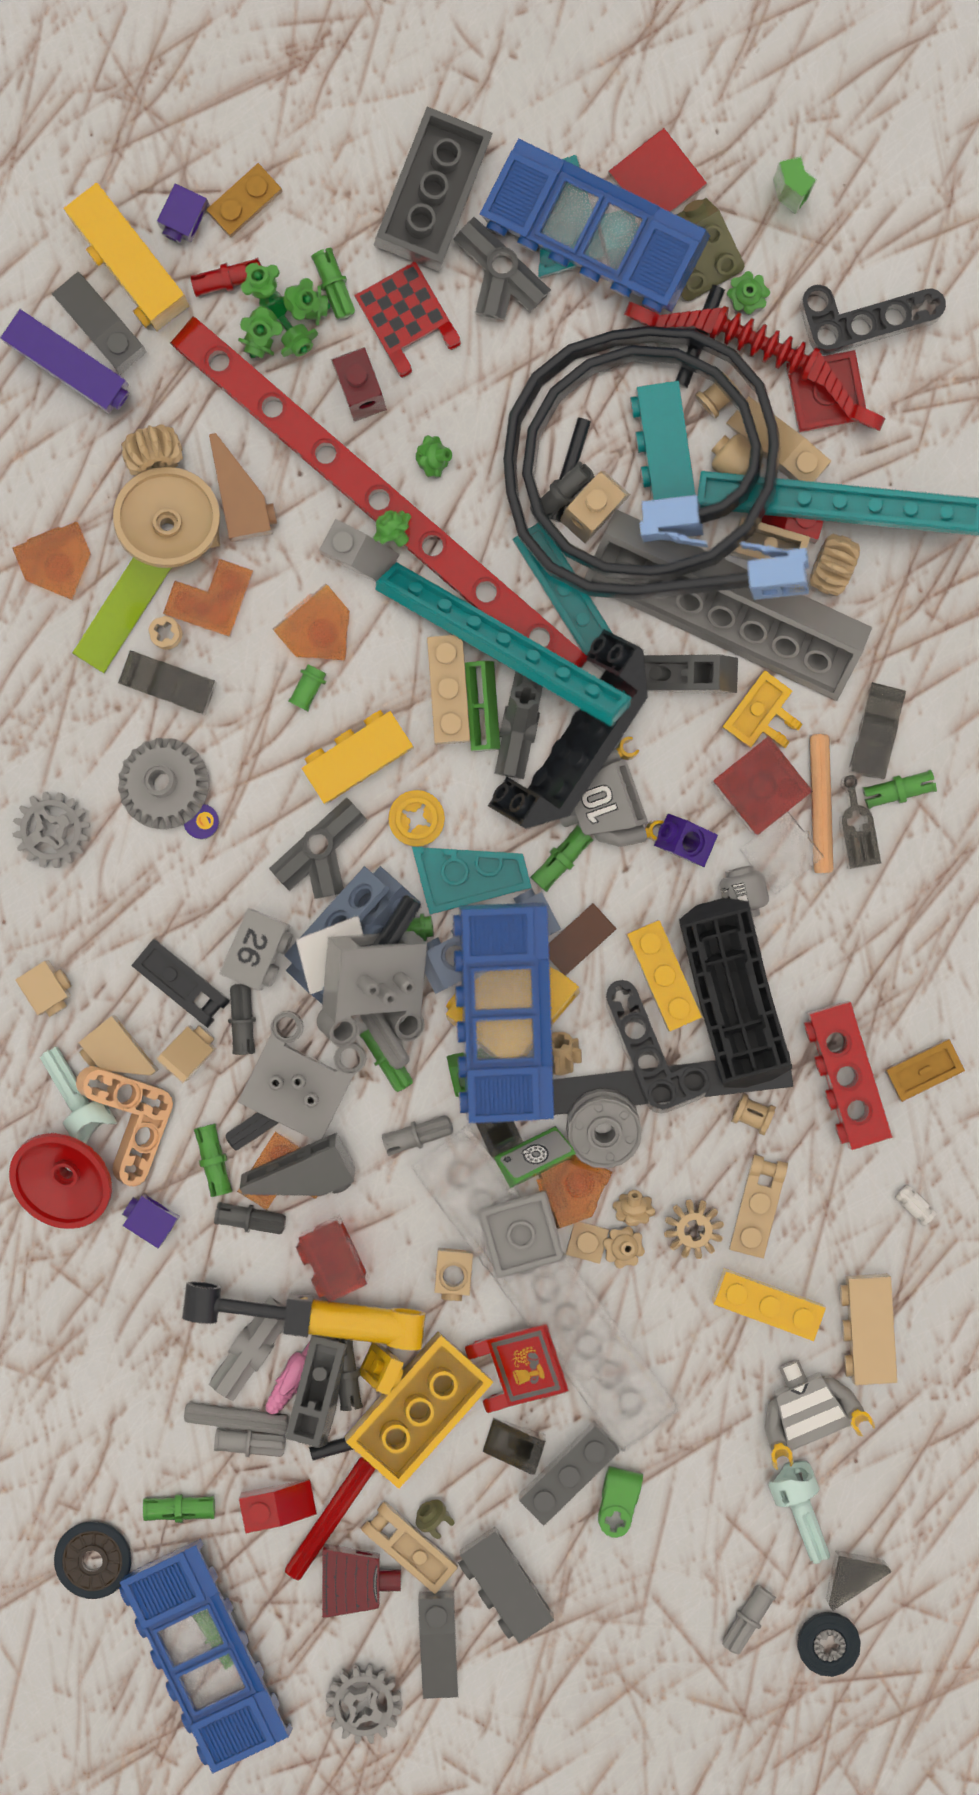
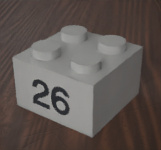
[219,908,293,991]

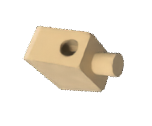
[560,471,630,544]

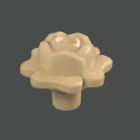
[613,1190,655,1226]
[603,1226,645,1269]

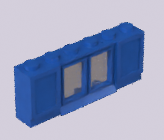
[480,138,710,313]
[453,902,554,1123]
[119,1539,293,1774]

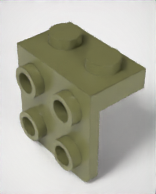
[676,198,745,301]

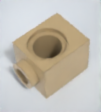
[434,1248,473,1301]

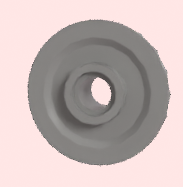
[118,738,209,829]

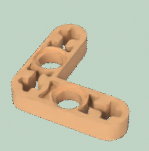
[76,1066,173,1187]

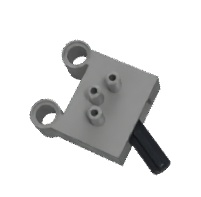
[316,895,427,1047]
[225,1011,367,1151]

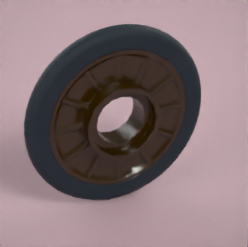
[54,1522,131,1599]

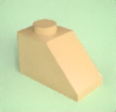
[78,1015,159,1075]
[157,1025,216,1083]

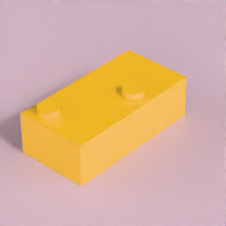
[63,182,190,331]
[344,1331,494,1489]

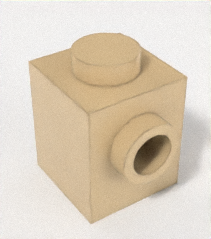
[15,960,72,1017]

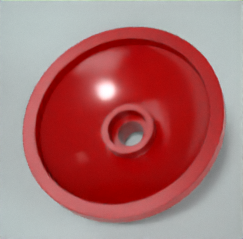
[9,1133,112,1229]

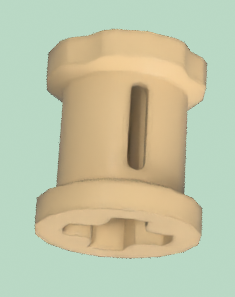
[695,372,742,419]
[148,616,183,650]
[731,1093,776,1135]

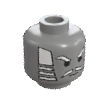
[719,866,769,917]

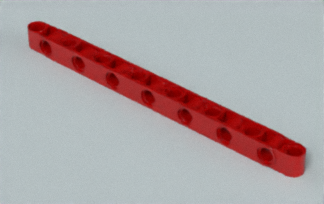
[170,316,587,668]

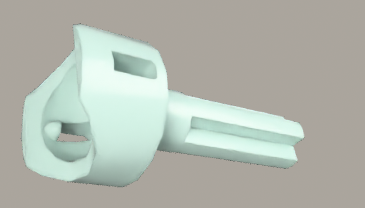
[40,1047,117,1144]
[768,1461,830,1564]

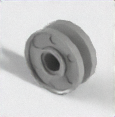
[566,1088,642,1169]

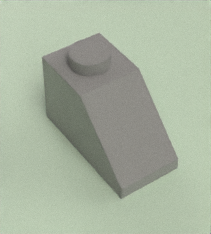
[320,519,400,582]

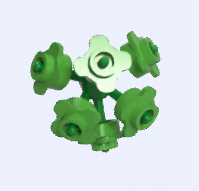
[238,263,330,359]

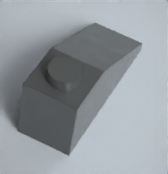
[52,271,147,375]
[644,654,738,693]
[239,1132,355,1196]
[285,1335,347,1448]
[418,1591,458,1699]

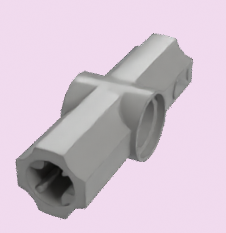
[209,1296,285,1401]

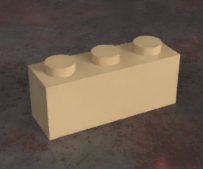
[427,635,470,745]
[840,1274,897,1385]

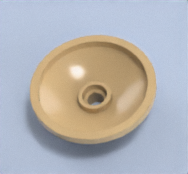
[113,467,220,568]

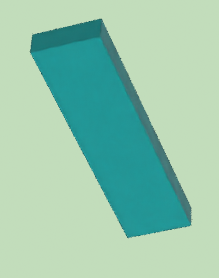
[512,523,612,655]

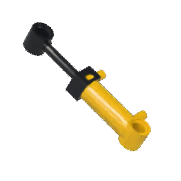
[182,1281,426,1350]

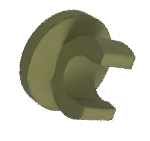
[415,1499,455,1539]

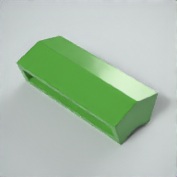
[773,157,816,214]
[465,660,500,752]

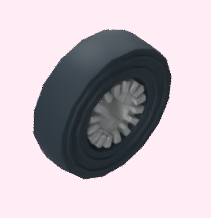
[797,1612,861,1677]

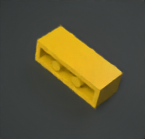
[301,710,414,805]
[626,920,702,1032]
[712,1268,826,1341]

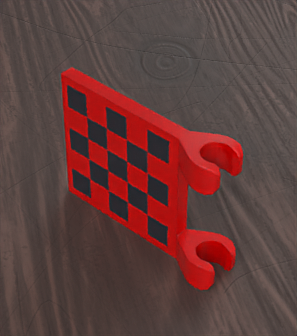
[354,262,461,378]

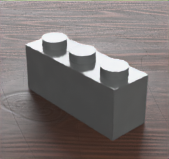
[519,1421,620,1526]
[458,1527,554,1644]

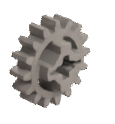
[12,792,90,868]
[325,1665,402,1744]

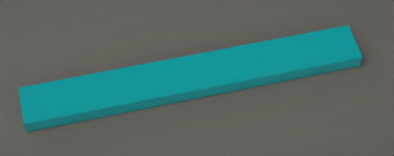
[697,471,979,536]
[375,562,632,726]

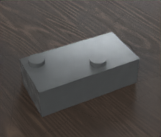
[374,107,493,272]

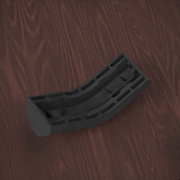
[679,898,792,1088]

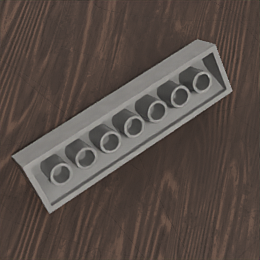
[585,509,872,701]

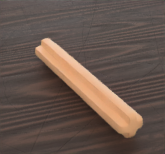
[810,734,834,873]

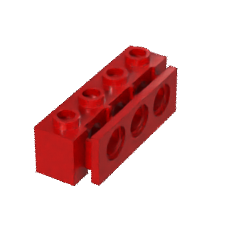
[804,1001,893,1150]

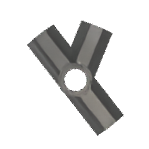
[453,217,551,320]
[495,671,543,779]
[269,797,367,899]

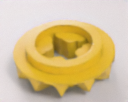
[388,790,445,847]

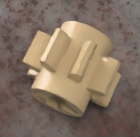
[552,1032,582,1075]

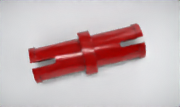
[190,257,261,297]

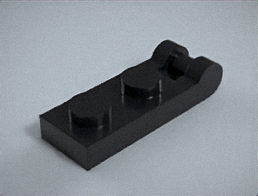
[131,938,230,1028]

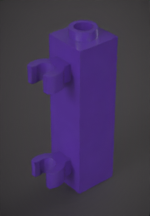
[0,309,130,414]

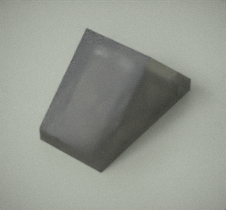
[476,1121,524,1158]
[483,1418,546,1475]
[826,1550,892,1611]

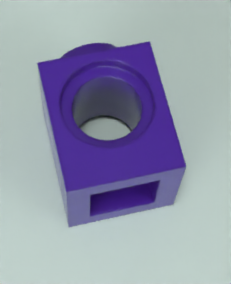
[157,183,209,243]
[654,814,718,867]
[122,1194,180,1248]

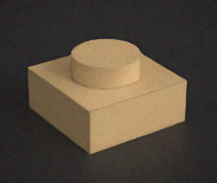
[566,1220,609,1264]

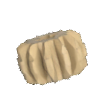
[121,424,183,475]
[810,534,860,596]
[664,1199,724,1259]

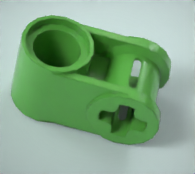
[598,1466,643,1538]

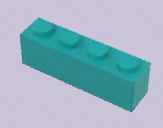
[630,380,696,500]

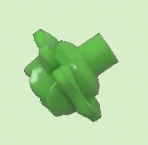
[727,271,770,315]
[415,435,452,477]
[373,510,411,547]

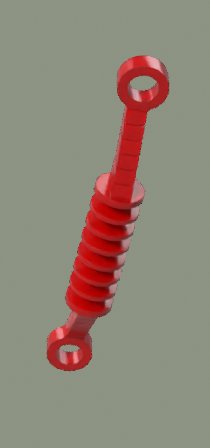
[623,301,886,431]

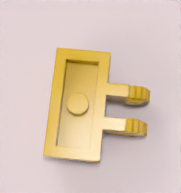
[722,670,803,748]

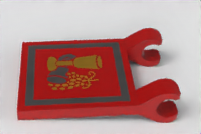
[465,1323,569,1413]

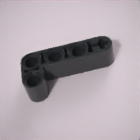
[800,285,946,355]
[606,980,711,1114]

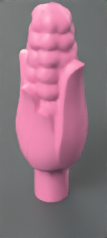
[265,1341,310,1415]

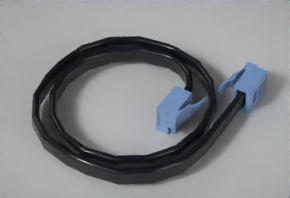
[503,326,809,600]

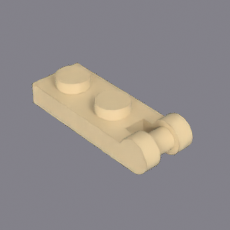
[729,1154,788,1259]
[361,1502,458,1594]

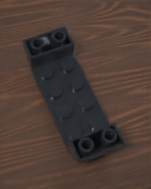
[488,629,648,829]

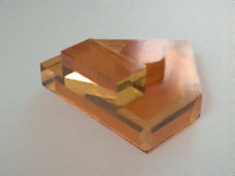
[12,521,92,601]
[273,583,350,660]
[536,1155,612,1229]

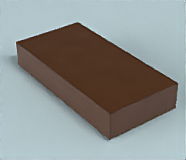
[548,903,617,976]

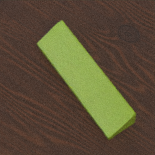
[72,557,172,673]

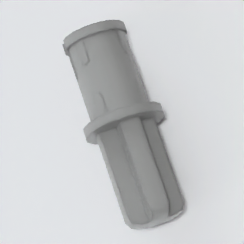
[382,1116,453,1156]
[214,1429,285,1457]
[722,1585,776,1654]

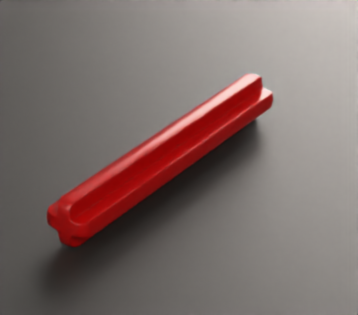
[285,1457,375,1581]

